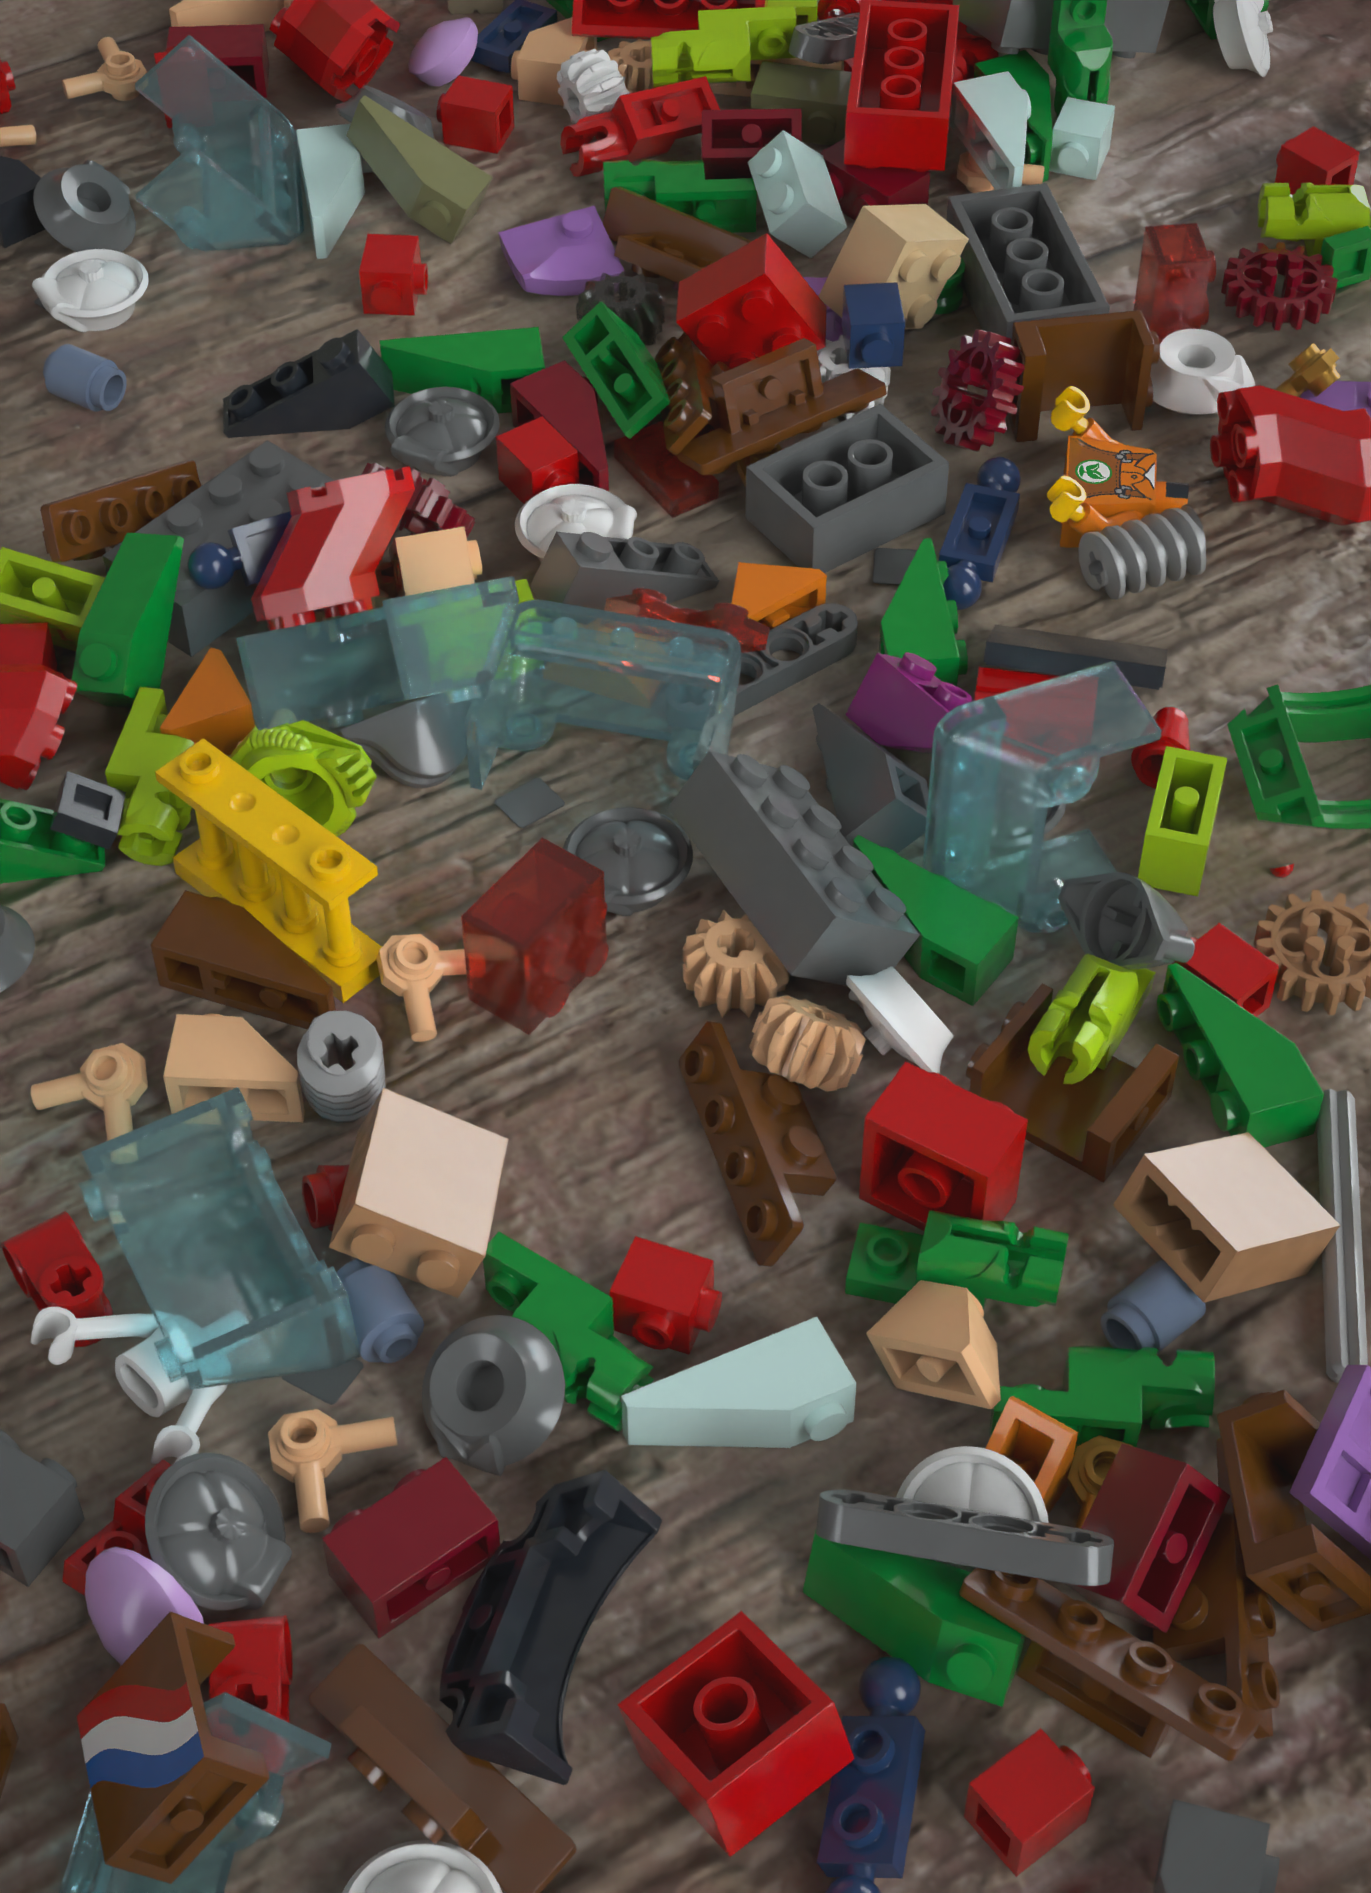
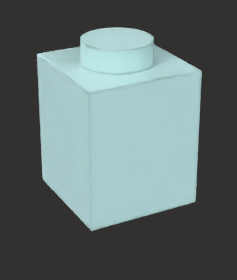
[1049,97,1115,180]

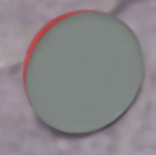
[1269,863,1294,878]

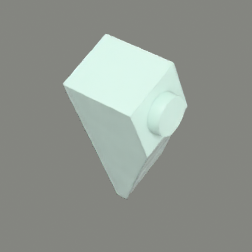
[950,71,1031,190]
[296,123,372,259]
[621,1317,856,1448]

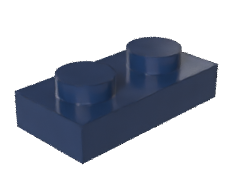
[470,0,558,73]

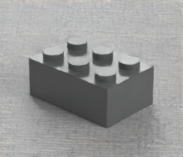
[746,404,949,573]

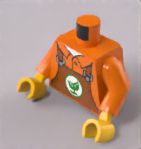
[1047,386,1189,548]

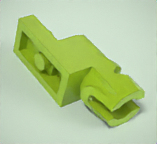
[651,6,796,88]
[1258,182,1371,257]
[105,687,194,866]
[1028,954,1156,1084]

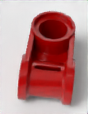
[1,1211,114,1347]
[208,1615,293,1771]

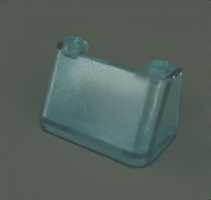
[78,1087,360,1390]

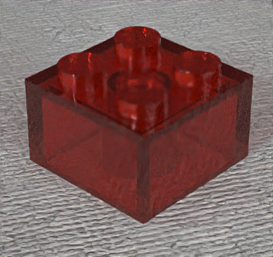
[461,837,609,1035]

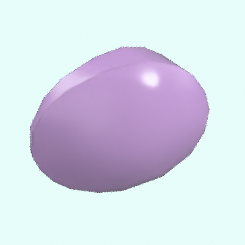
[408,17,478,87]
[85,1547,204,1666]

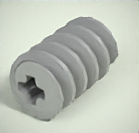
[1079,504,1207,600]
[297,1010,386,1123]

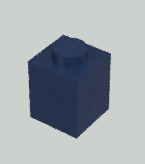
[842,282,905,369]

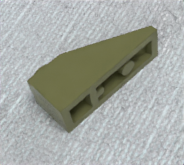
[346,95,493,244]

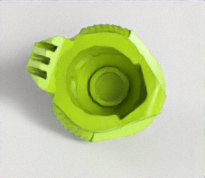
[230,720,377,837]

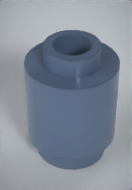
[43,344,127,412]
[330,1259,424,1363]
[1100,1260,1206,1354]

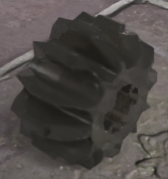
[576,271,665,346]

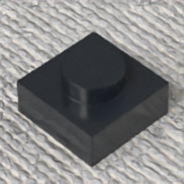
[50,771,126,850]

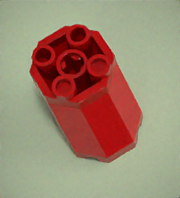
[269,0,400,102]
[1210,385,1371,526]
[251,466,415,631]
[0,664,77,791]

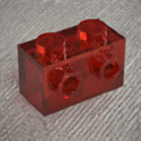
[1133,223,1216,344]

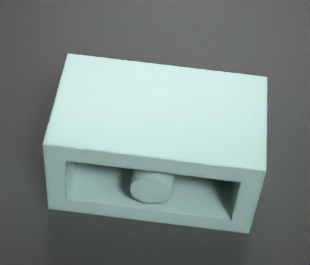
[748,130,847,258]

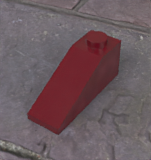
[510,360,609,492]

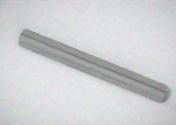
[1317,1089,1368,1383]

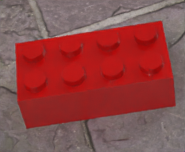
[844,0,960,172]

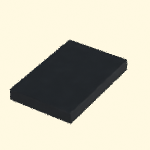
[983,625,1168,690]

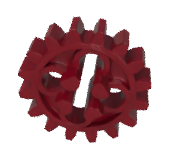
[1221,242,1338,331]
[931,329,1025,452]
[361,462,476,538]

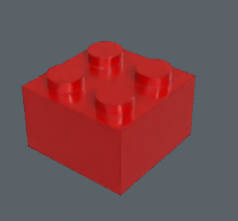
[676,233,827,369]
[859,1061,1028,1231]
[617,1611,855,1857]

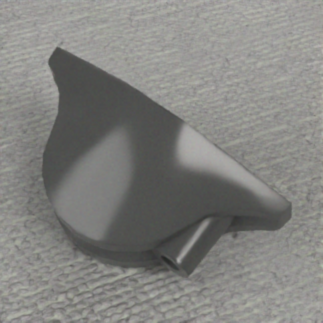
[337,685,482,788]
[1058,872,1195,970]

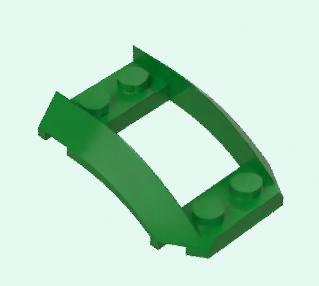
[1227,684,1371,830]

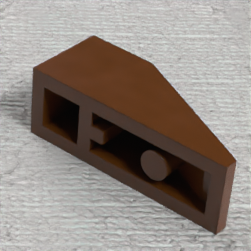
[151,890,336,1030]

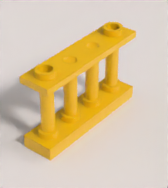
[155,738,382,1003]

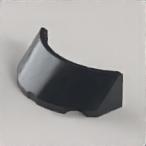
[439,1470,662,1785]

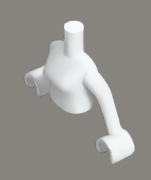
[30,1307,248,1464]

